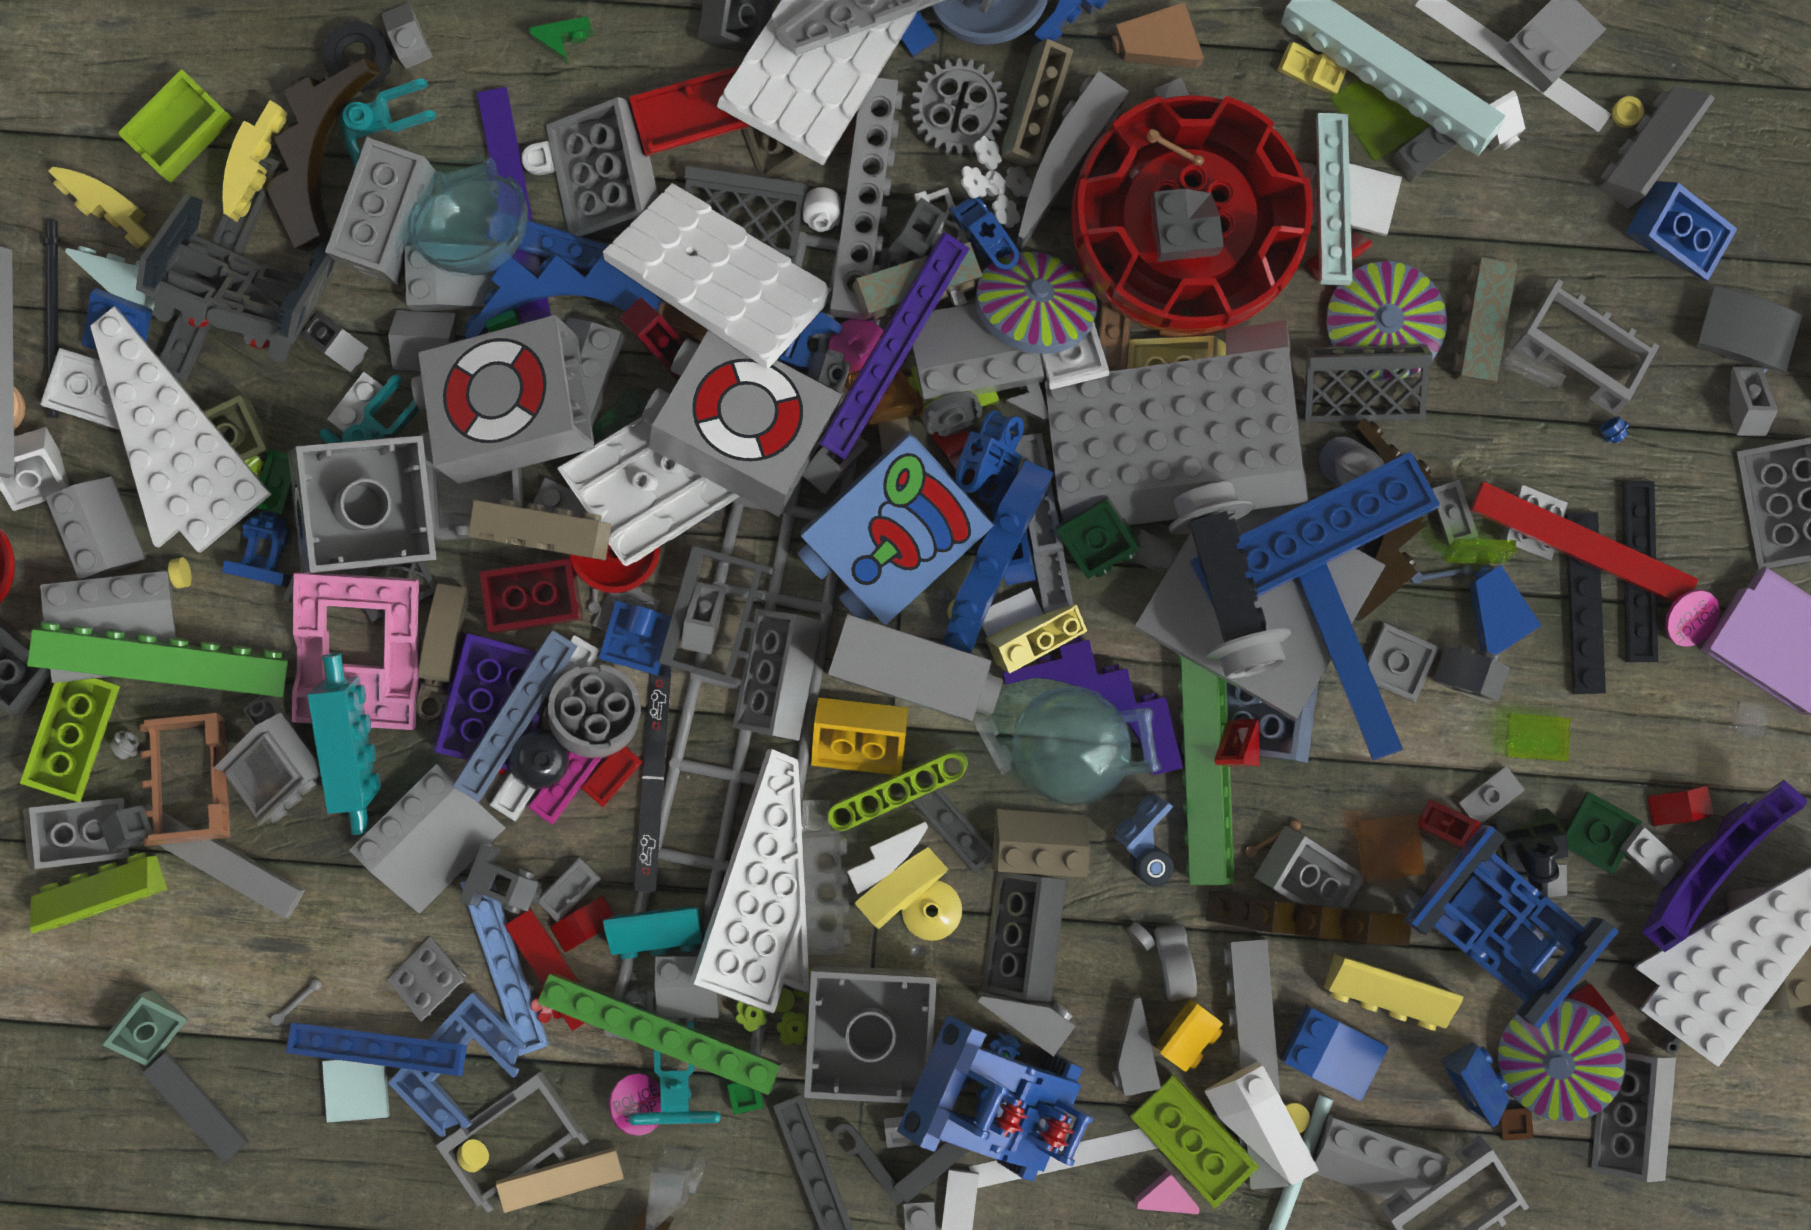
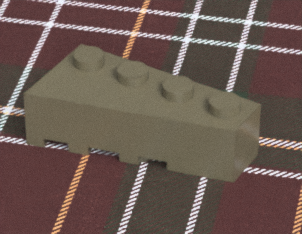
[468,499,612,560]

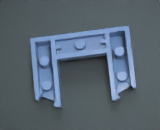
[388,992,526,1137]

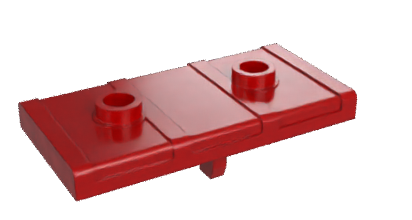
[629,66,752,157]

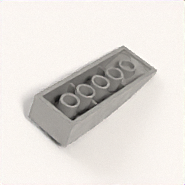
[1016,71,1129,251]

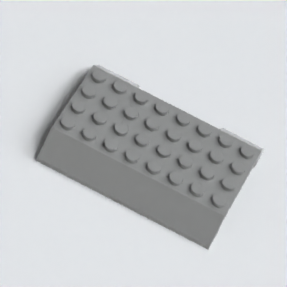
[1045,320,1308,525]

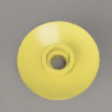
[902,880,962,941]

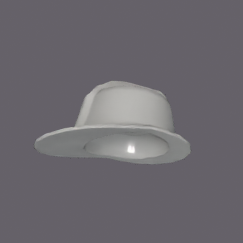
[1319,437,1384,487]

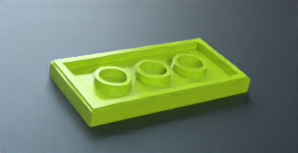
[1129,1074,1260,1209]

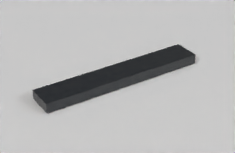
[1621,481,1659,663]

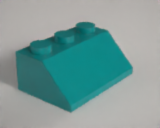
[603,905,705,959]

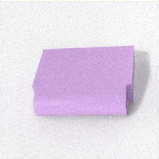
[1701,566,1811,716]

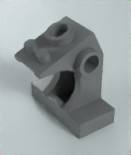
[885,197,946,269]
[459,844,542,914]

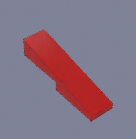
[505,907,586,1031]

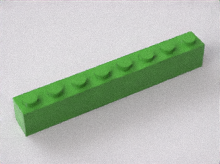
[27,621,288,697]
[1177,653,1235,885]
[538,973,782,1095]

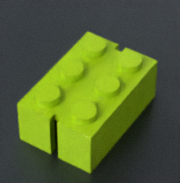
[118,69,234,183]

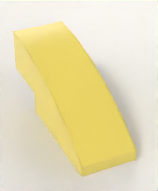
[855,847,949,929]

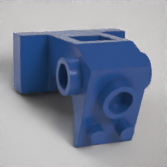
[222,511,291,587]

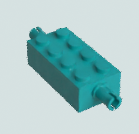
[308,653,381,835]

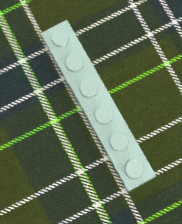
[1316,113,1352,285]

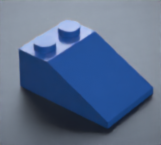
[1626,181,1737,281]
[1279,1004,1389,1102]
[1440,1042,1510,1127]

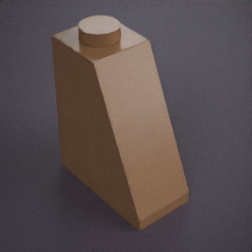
[1111,2,1204,68]

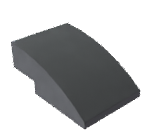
[1696,286,1802,373]

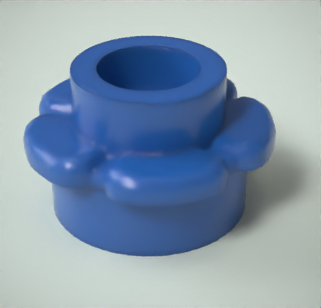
[1599,416,1629,443]

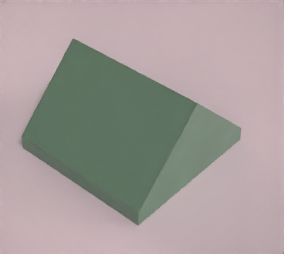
[100,990,188,1067]

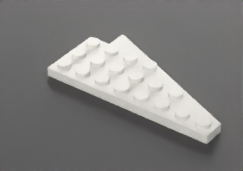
[90,307,271,553]
[689,749,810,1013]
[1634,866,1811,1067]

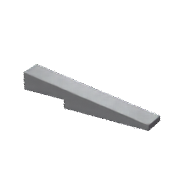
[1015,433,1074,614]
[144,803,305,918]

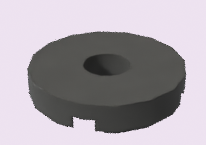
[922,392,983,436]

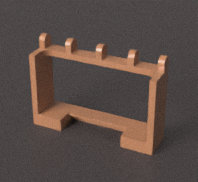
[139,713,230,846]

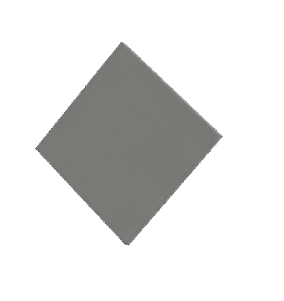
[1134,506,1385,721]

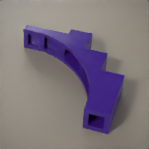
[1002,636,1183,775]
[1642,780,1807,952]

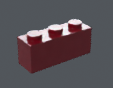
[619,297,684,380]

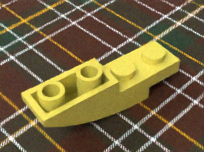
[222,100,288,222]
[49,167,154,249]

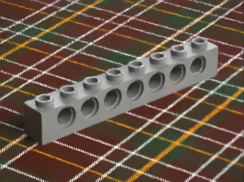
[830,78,903,321]

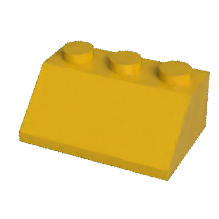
[811,697,909,775]

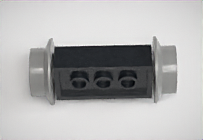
[1169,482,1292,679]

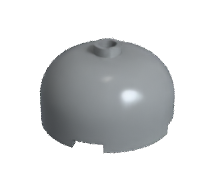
[548,665,641,758]

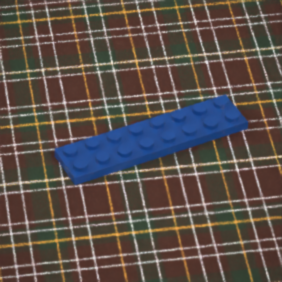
[1190,451,1440,608]

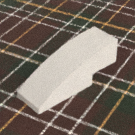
[847,821,928,894]

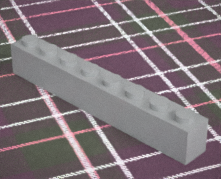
[1222,937,1288,1189]

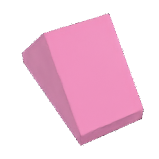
[1135,1170,1199,1214]

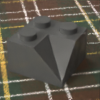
[1150,189,1224,262]

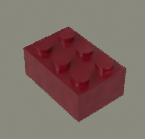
[480,558,584,634]

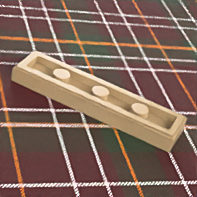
[496,1147,624,1213]

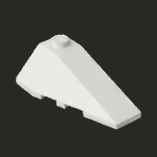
[1204,1061,1319,1185]

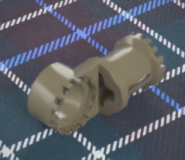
[415,666,454,721]

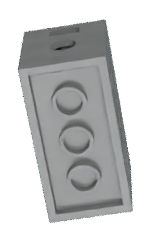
[325,137,438,285]

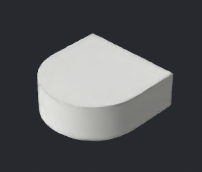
[522,141,555,175]

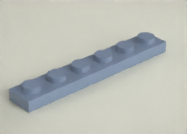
[451,630,578,802]

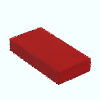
[580,746,644,807]

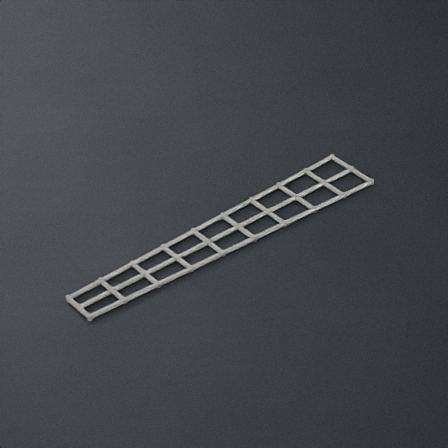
[604,232,888,1055]

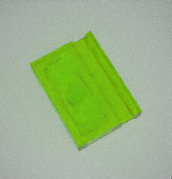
[1446,539,1517,564]
[1505,713,1571,762]

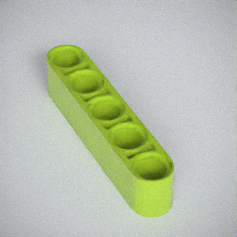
[828,750,968,831]

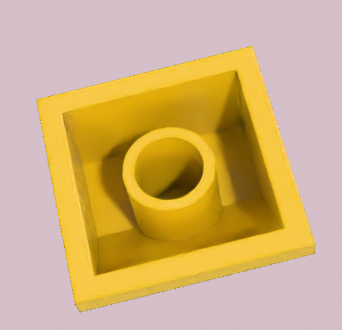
[1154,998,1223,1072]

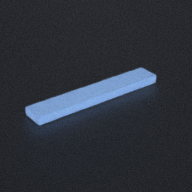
[460,881,549,1056]

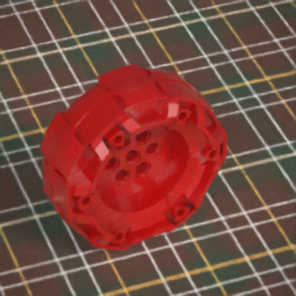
[1071,95,1313,338]

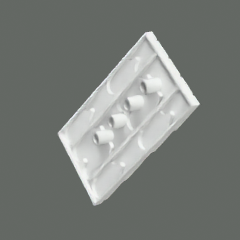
[717,0,917,165]
[603,183,832,369]
[557,417,740,566]

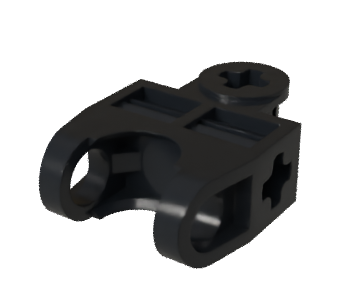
[1495,808,1568,883]

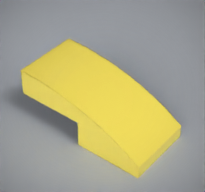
[1277,42,1347,95]

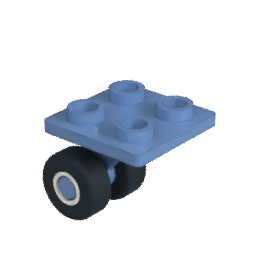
[1113,794,1174,886]

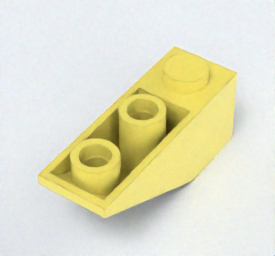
[985,604,1087,674]

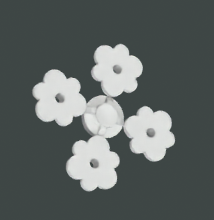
[961,136,1032,228]

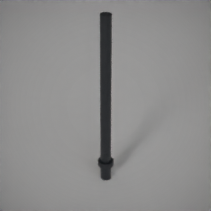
[42,220,61,418]

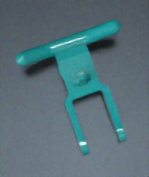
[338,79,437,168]
[320,374,420,444]
[628,1021,721,1126]

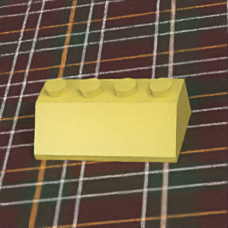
[1324,953,1464,1031]

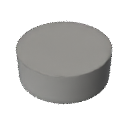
[1126,922,1155,952]

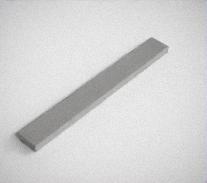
[0,246,14,478]

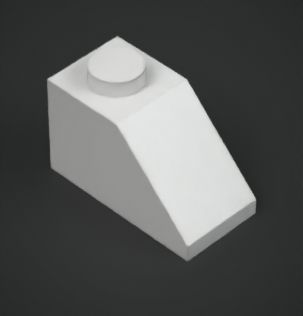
[1489,90,1525,151]

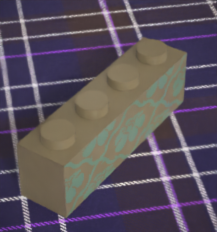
[999,38,1074,168]
[852,242,982,321]
[1452,257,1517,386]

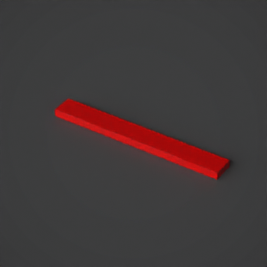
[1469,482,1699,603]

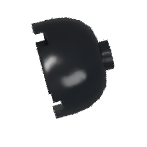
[507,728,569,790]

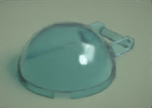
[407,157,528,276]
[1012,686,1161,806]

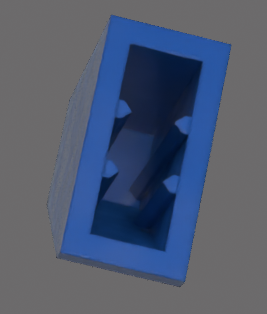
[1469,564,1542,655]

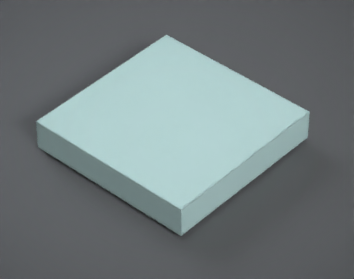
[322,1059,390,1122]

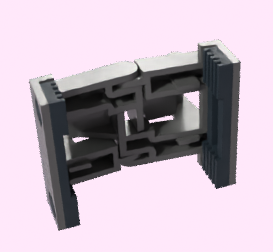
[136,194,335,362]

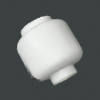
[803,187,842,232]

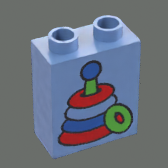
[798,430,994,625]

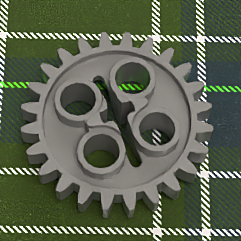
[911,58,1008,157]

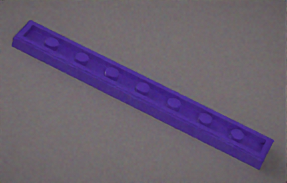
[477,87,552,324]
[817,232,970,459]

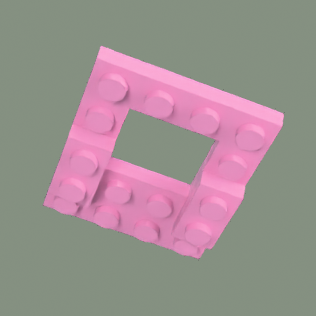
[292,571,420,730]

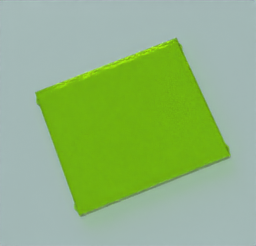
[1331,79,1431,162]

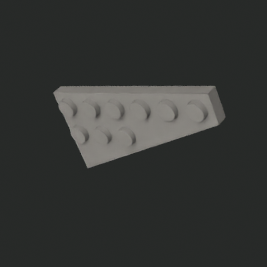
[776,0,945,56]

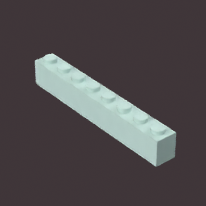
[1281,0,1506,156]

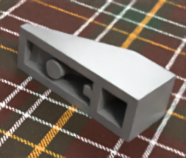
[1112,995,1161,1096]

